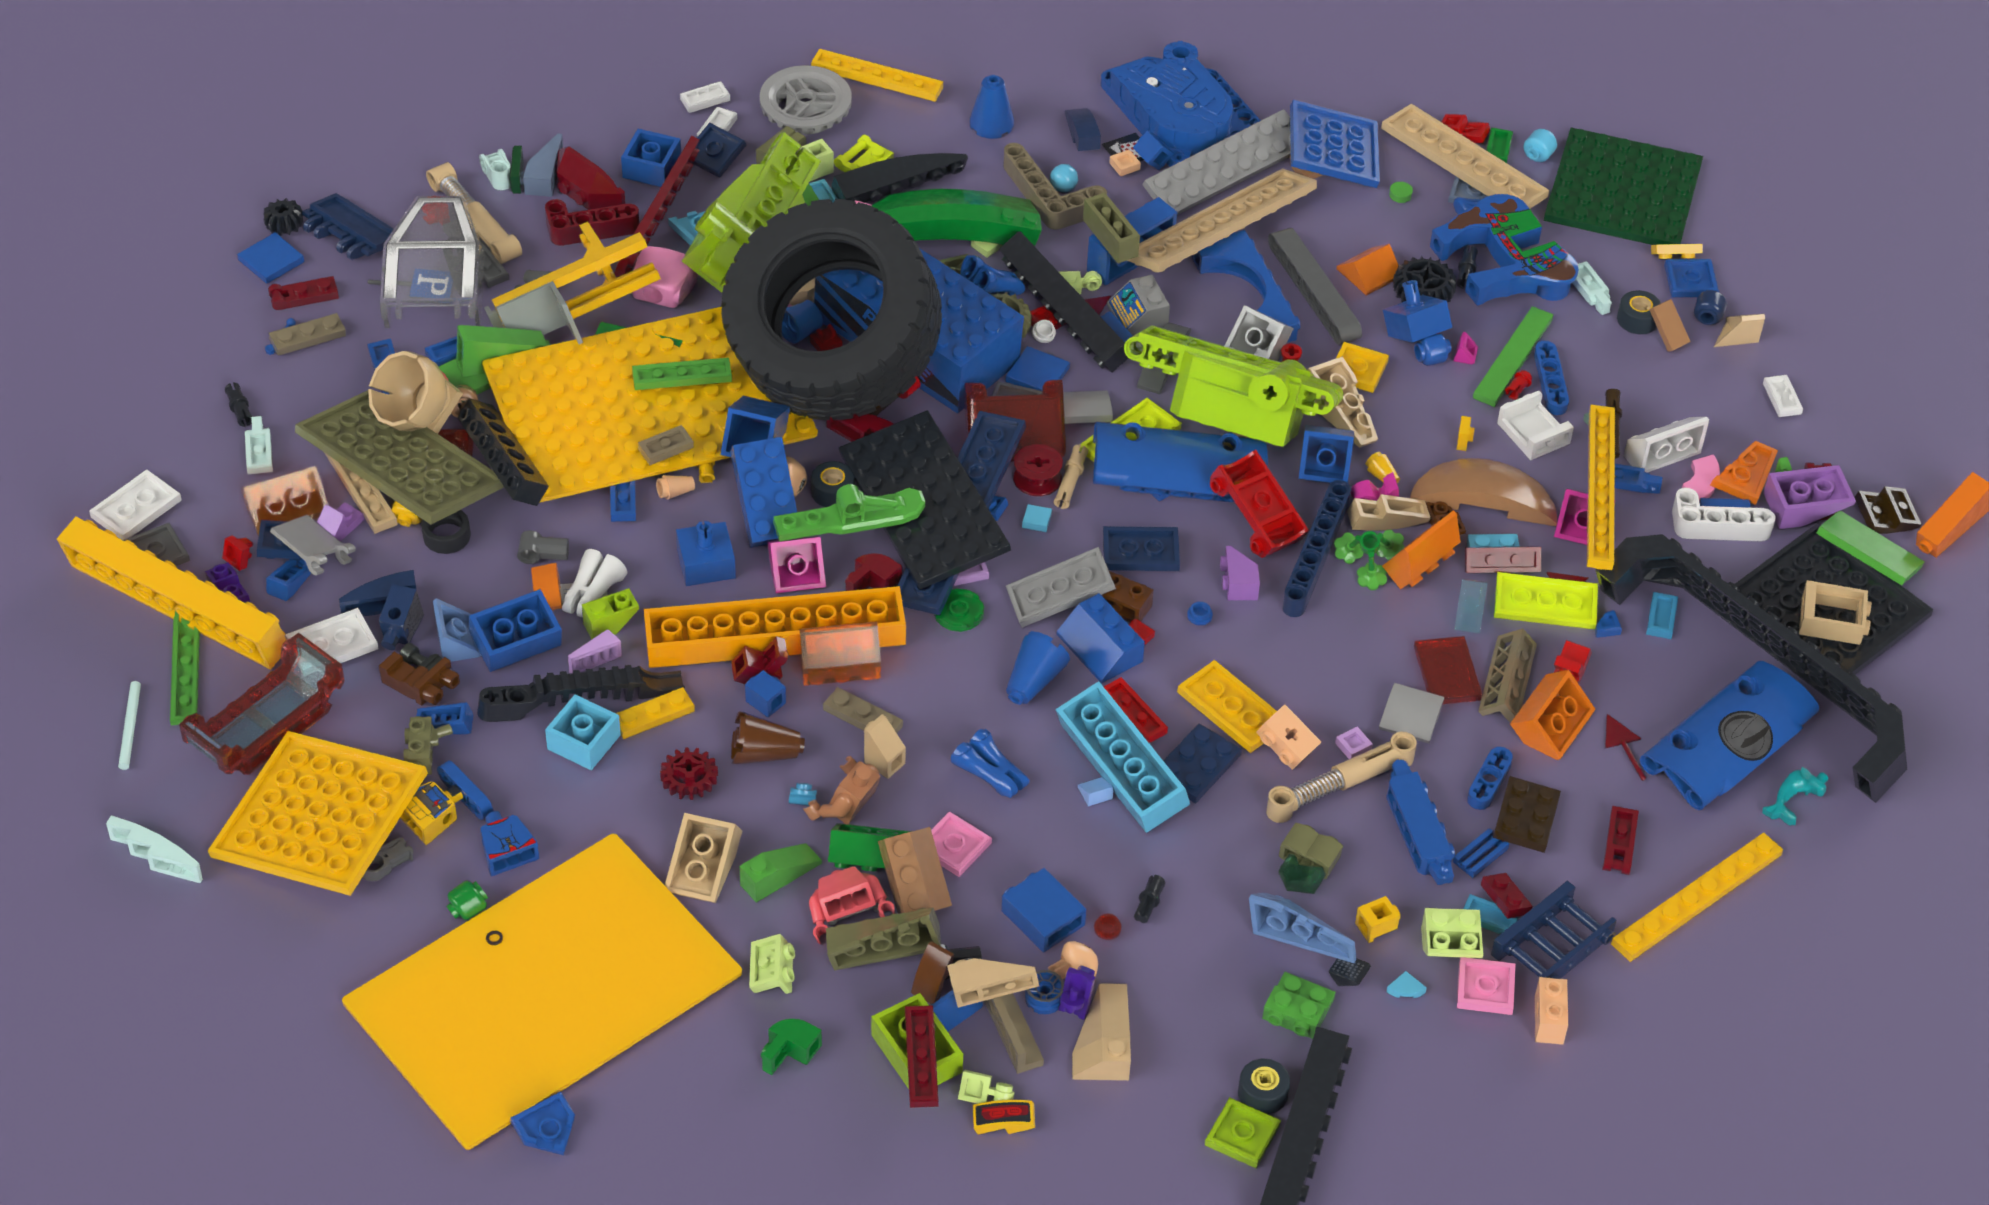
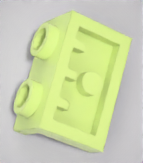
[749,934,795,994]

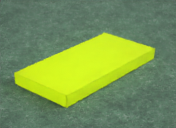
[1079,398,1182,462]
[1494,572,1598,629]

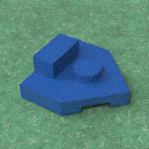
[510,1091,575,1156]

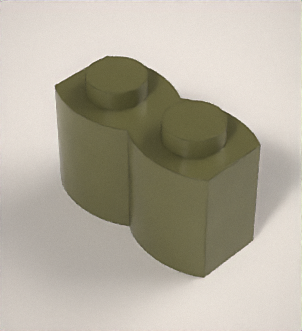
[1279,823,1343,879]

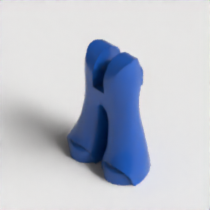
[960,255,1025,296]
[951,729,1029,798]

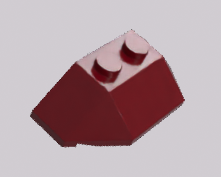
[557,146,626,210]

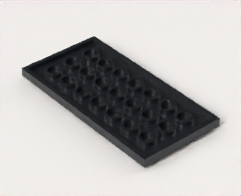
[838,410,1011,590]

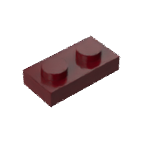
[1481,873,1533,919]

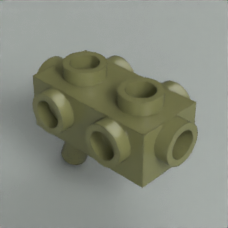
[404,716,453,775]

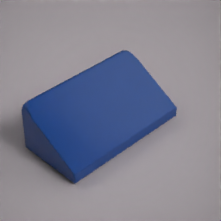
[932,990,983,1031]

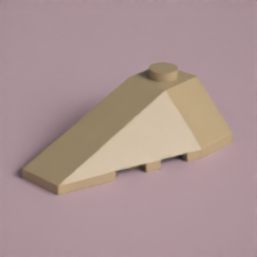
[1072,984,1131,1081]

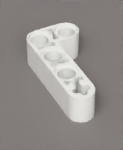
[1672,488,1775,541]

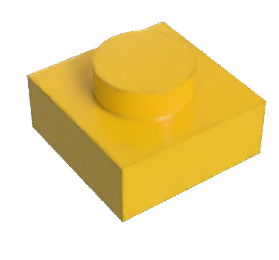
[1456,416,1475,451]

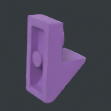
[317,502,365,541]

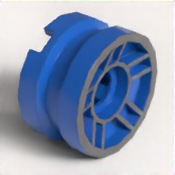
[1025,970,1064,1014]

